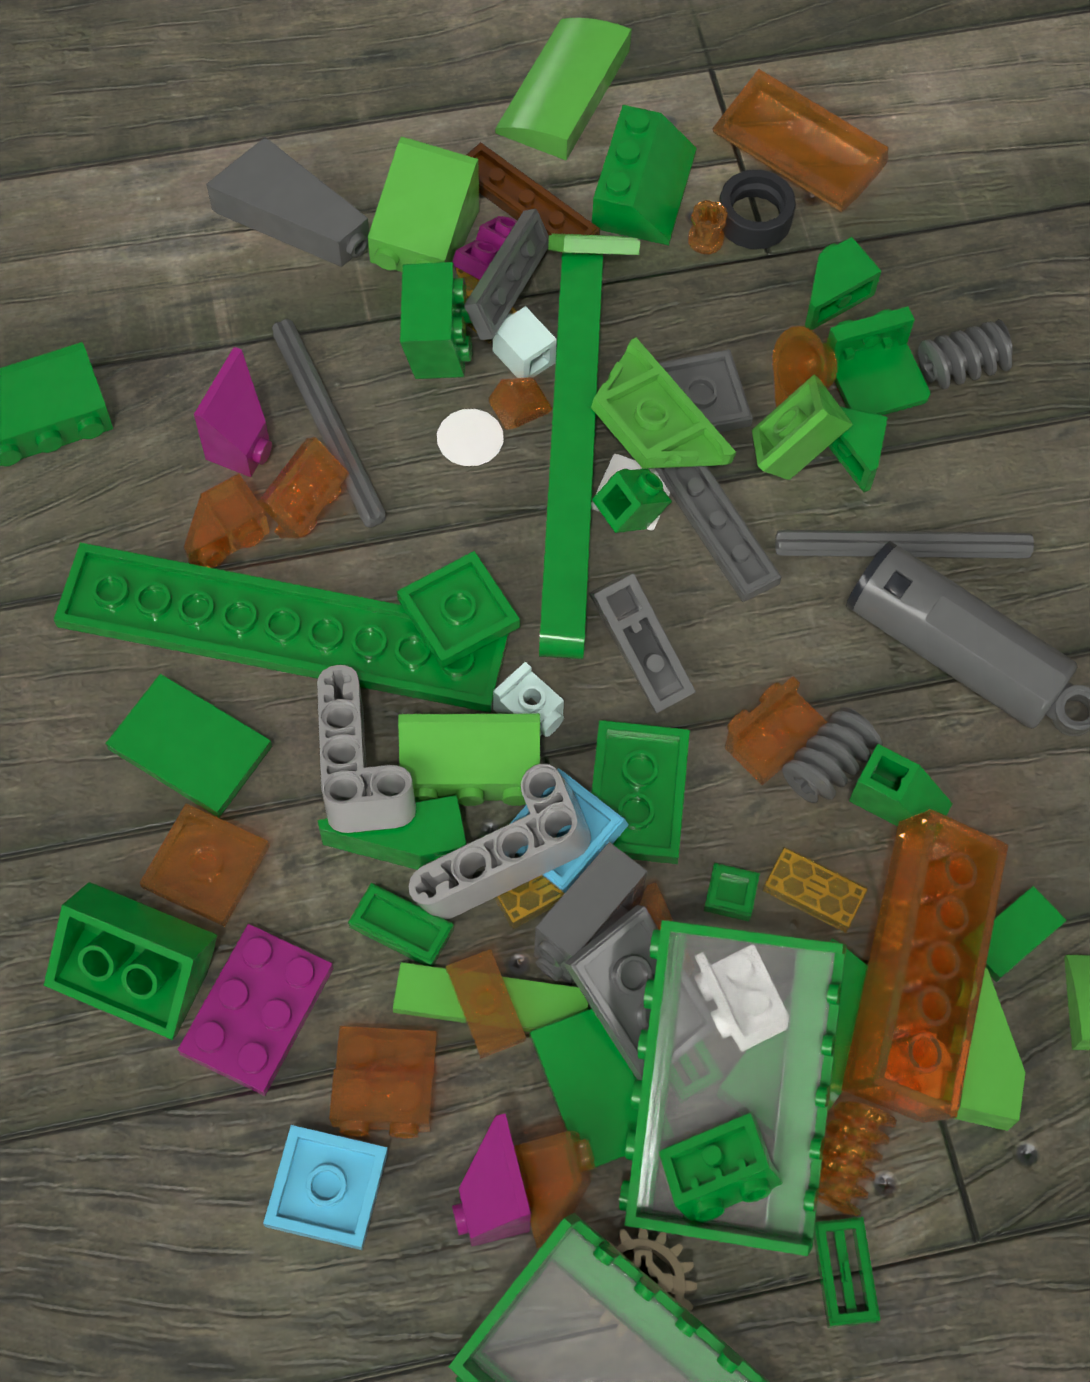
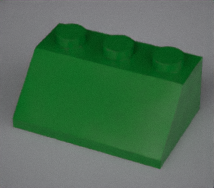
[592,105,697,246]
[0,342,113,466]
[43,882,218,1040]

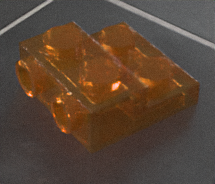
[329,1026,437,1139]

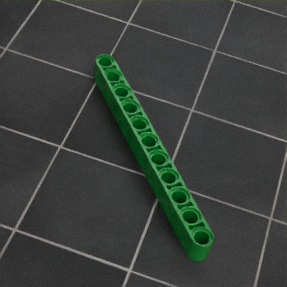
[539,252,603,659]

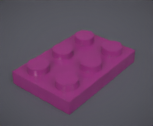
[177,924,334,1096]

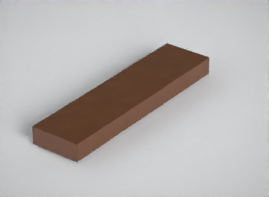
[466,142,600,253]

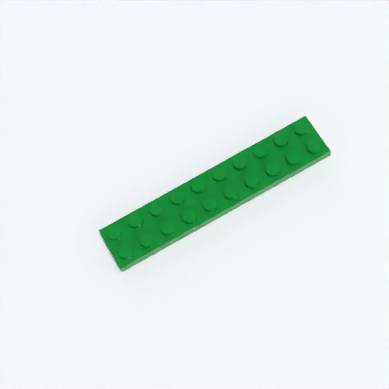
[53,542,510,713]

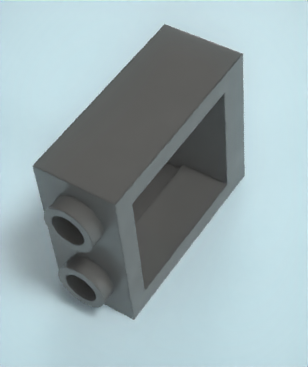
[534,842,647,985]

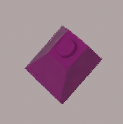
[194,347,272,477]
[452,1113,531,1247]

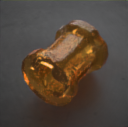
[688,200,728,254]

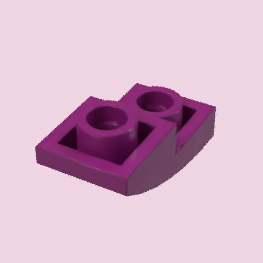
[452,216,517,280]

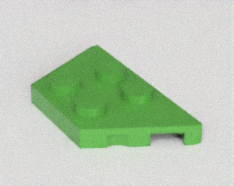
[591,337,736,469]

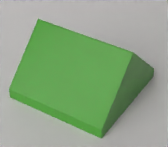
[752,374,853,480]

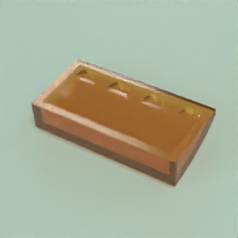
[712,69,888,212]

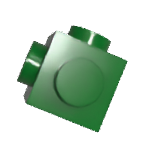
[592,468,672,533]

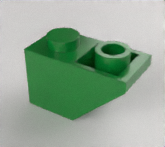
[849,744,953,844]

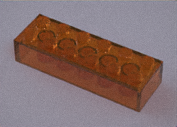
[841,809,1008,1123]

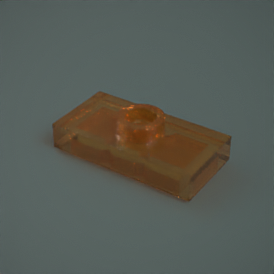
[446,949,526,1059]

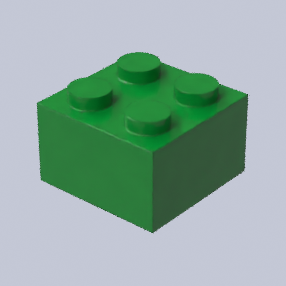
[400,262,472,379]

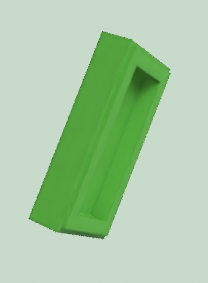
[548,233,640,255]

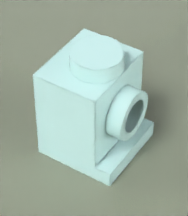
[493,662,564,737]

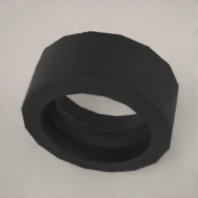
[717,169,796,249]

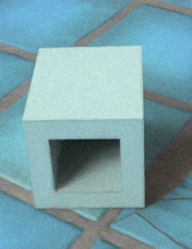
[493,306,557,384]

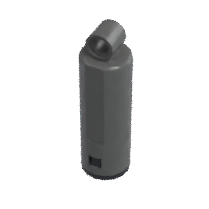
[846,541,1090,736]

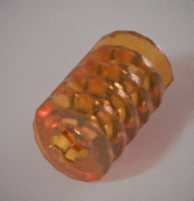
[818,1101,897,1216]

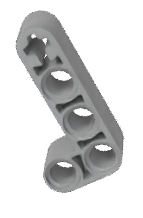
[317,665,416,833]
[408,764,591,920]

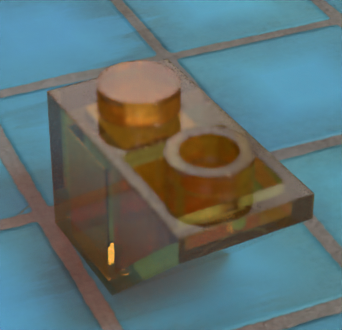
[184,473,270,568]

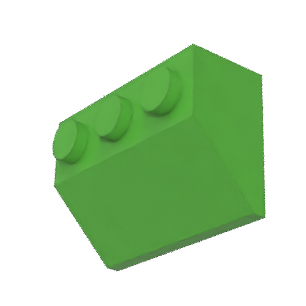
[398,714,540,806]

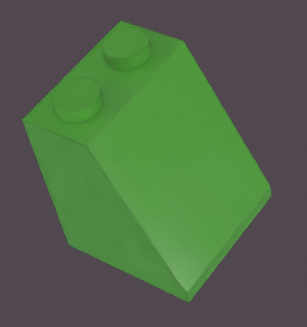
[368,136,479,272]

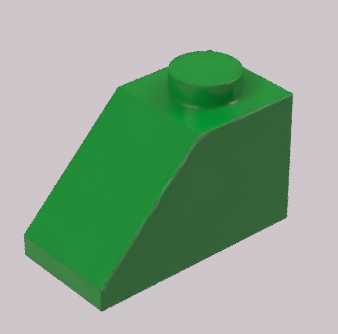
[805,237,881,332]

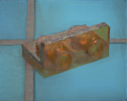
[257,437,349,538]
[725,676,828,785]

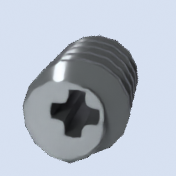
[918,319,1013,389]
[782,707,883,803]

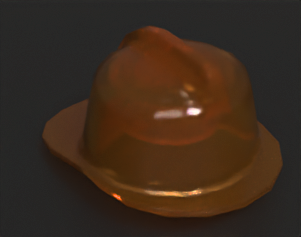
[773,326,838,408]

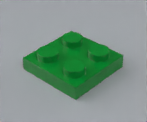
[397,551,520,669]

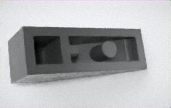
[589,573,696,713]

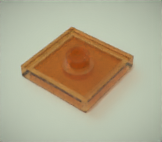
[140,803,270,927]

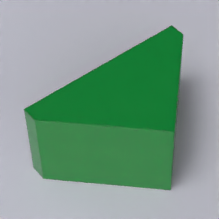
[828,407,888,493]

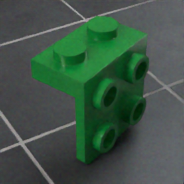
[823,306,930,416]

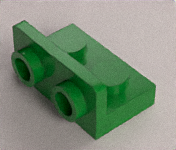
[658,1112,783,1222]

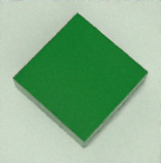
[704,863,760,922]

